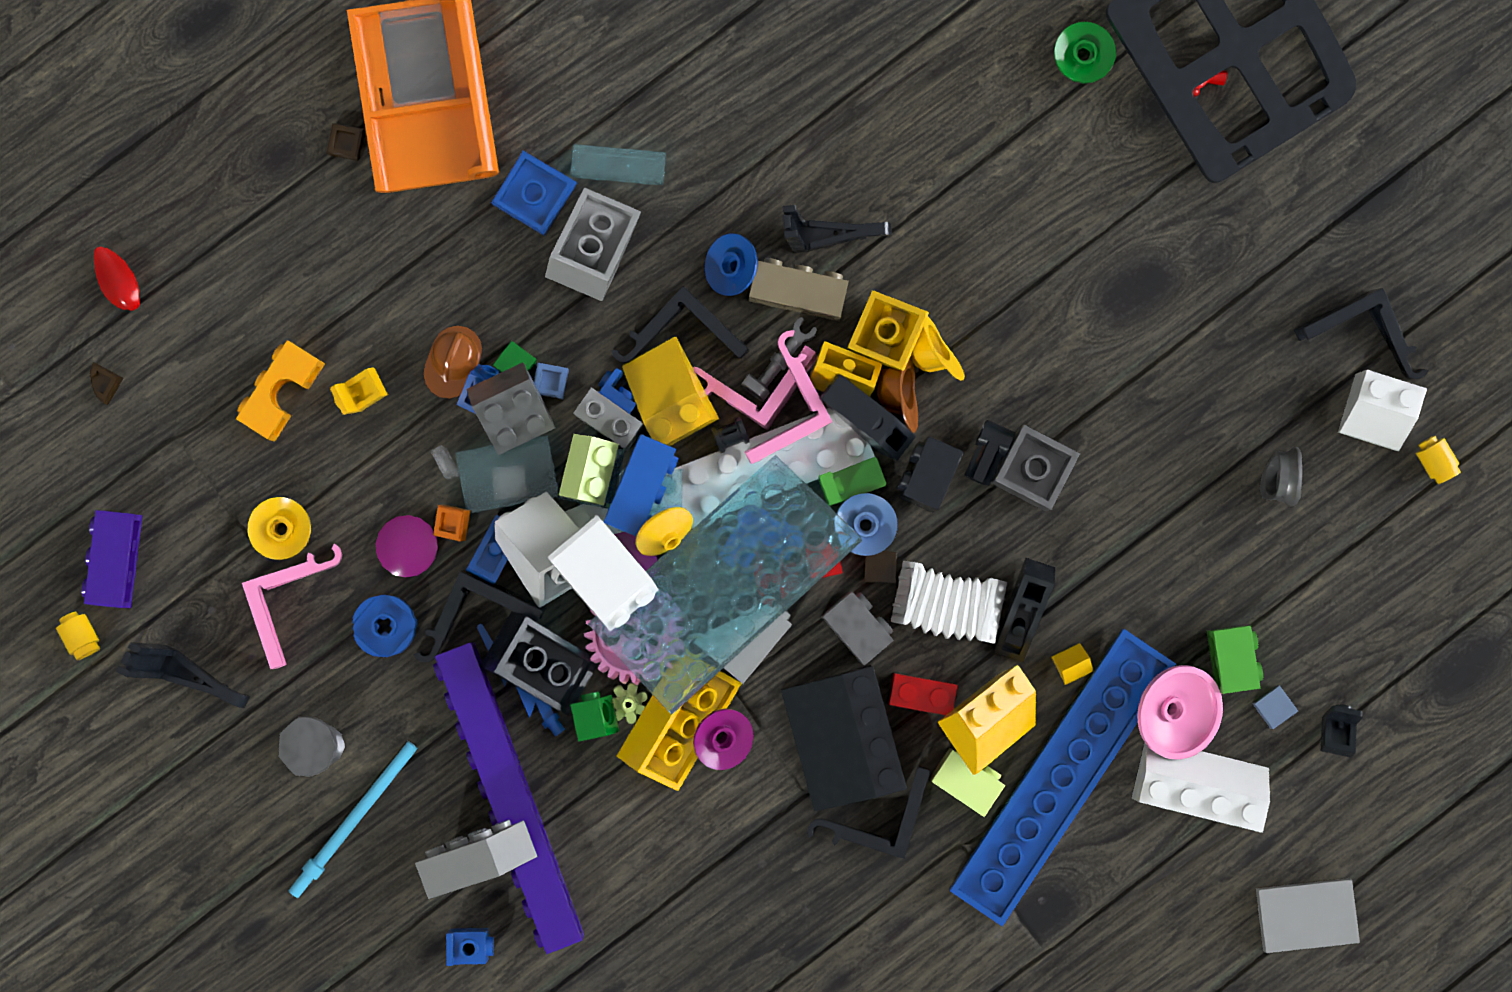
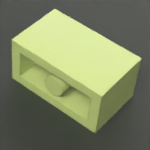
[559,434,619,506]
[929,748,1005,817]

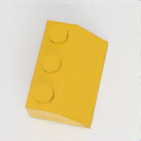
[938,665,1036,775]

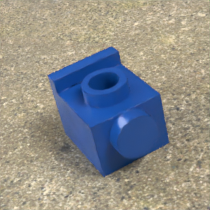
[446,928,494,966]

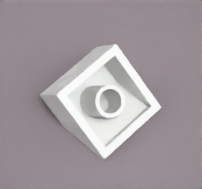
[1338,370,1427,451]

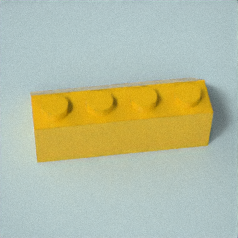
[617,648,742,791]

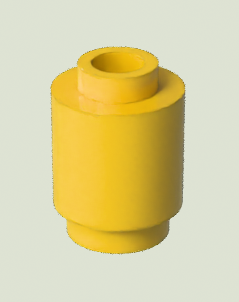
[1416,436,1461,484]
[56,611,100,660]

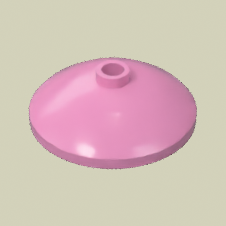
[1137,665,1223,759]

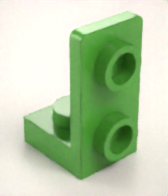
[818,457,886,507]

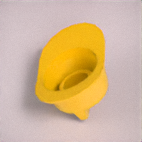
[910,317,965,381]

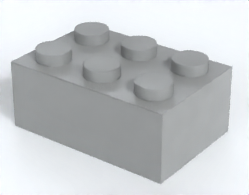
[415,820,537,899]

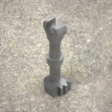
[741,317,817,402]

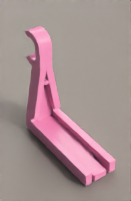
[745,330,832,464]
[693,345,817,430]
[242,544,342,669]

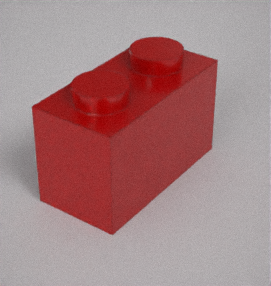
[887,673,958,715]

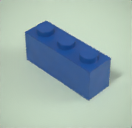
[603,434,679,536]

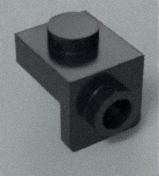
[1320,704,1363,758]

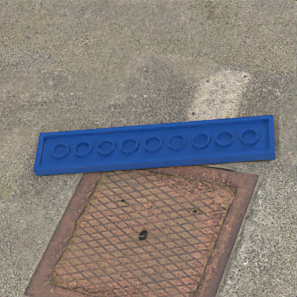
[949,629,1176,927]

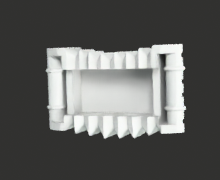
[891,561,1007,643]

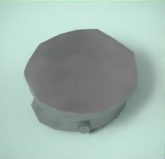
[1260,447,1302,506]
[279,716,345,777]

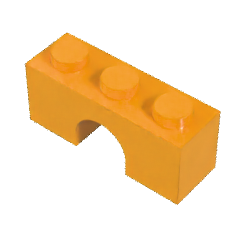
[236,340,325,442]

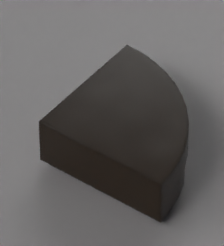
[90,362,124,405]

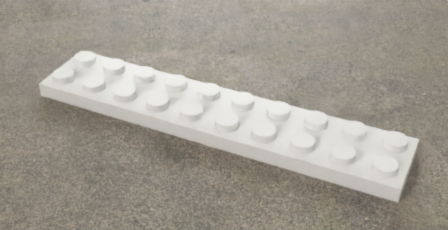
[565,408,875,534]

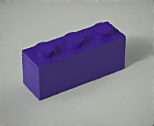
[81,510,143,608]

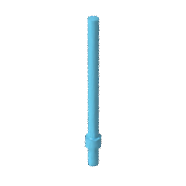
[288,741,418,898]

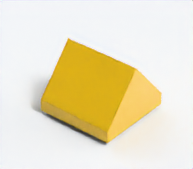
[1052,643,1093,685]

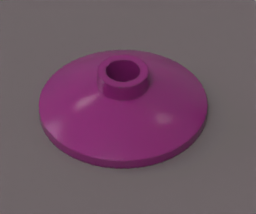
[693,709,754,770]

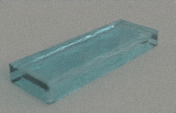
[570,144,666,185]

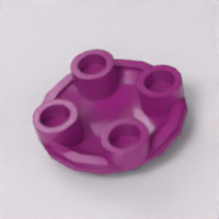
[375,515,438,577]

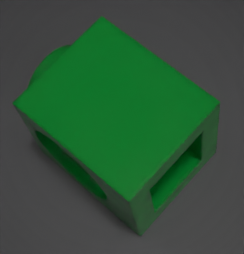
[570,691,619,742]

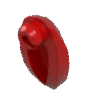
[94,247,140,311]

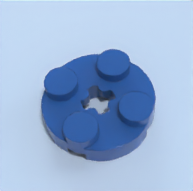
[352,595,418,657]

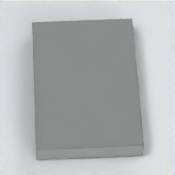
[1256,878,1360,953]

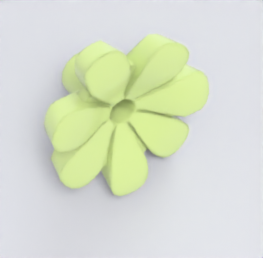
[612,683,648,724]

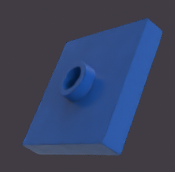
[491,150,577,236]

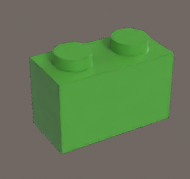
[1206,625,1263,694]

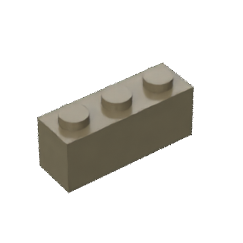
[749,258,849,321]

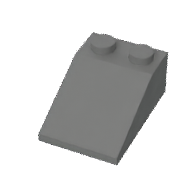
[545,187,641,301]

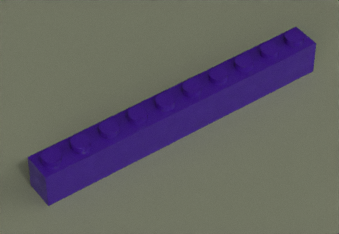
[433,642,585,955]

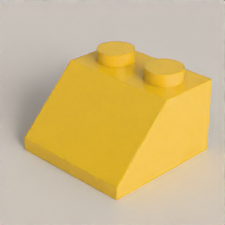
[847,290,929,371]

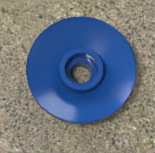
[705,233,757,296]

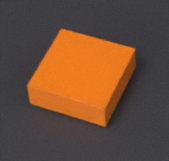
[433,504,471,541]

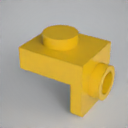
[330,367,388,415]

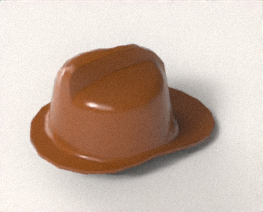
[424,326,482,399]
[877,358,918,433]

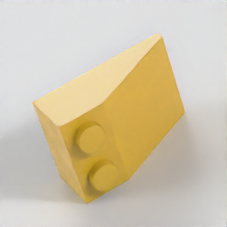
[622,337,719,446]

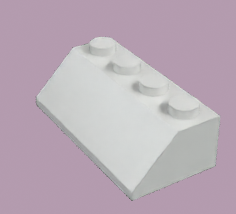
[1132,743,1270,833]

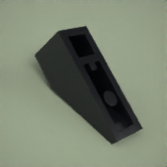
[994,558,1055,662]

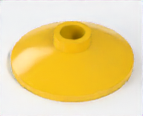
[248,497,311,560]
[635,507,693,556]

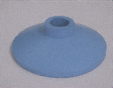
[835,493,897,556]

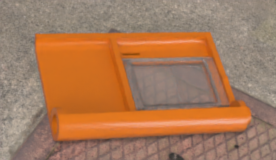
[347,0,499,193]

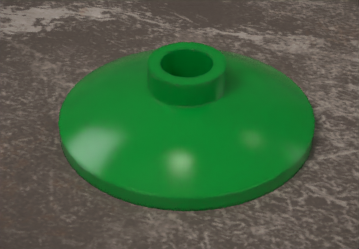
[1054,22,1116,84]

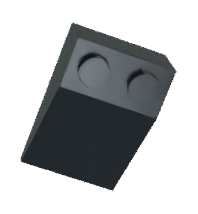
[480,611,598,716]

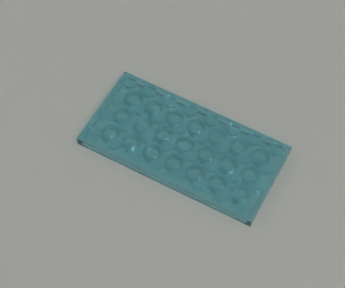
[588,455,862,715]

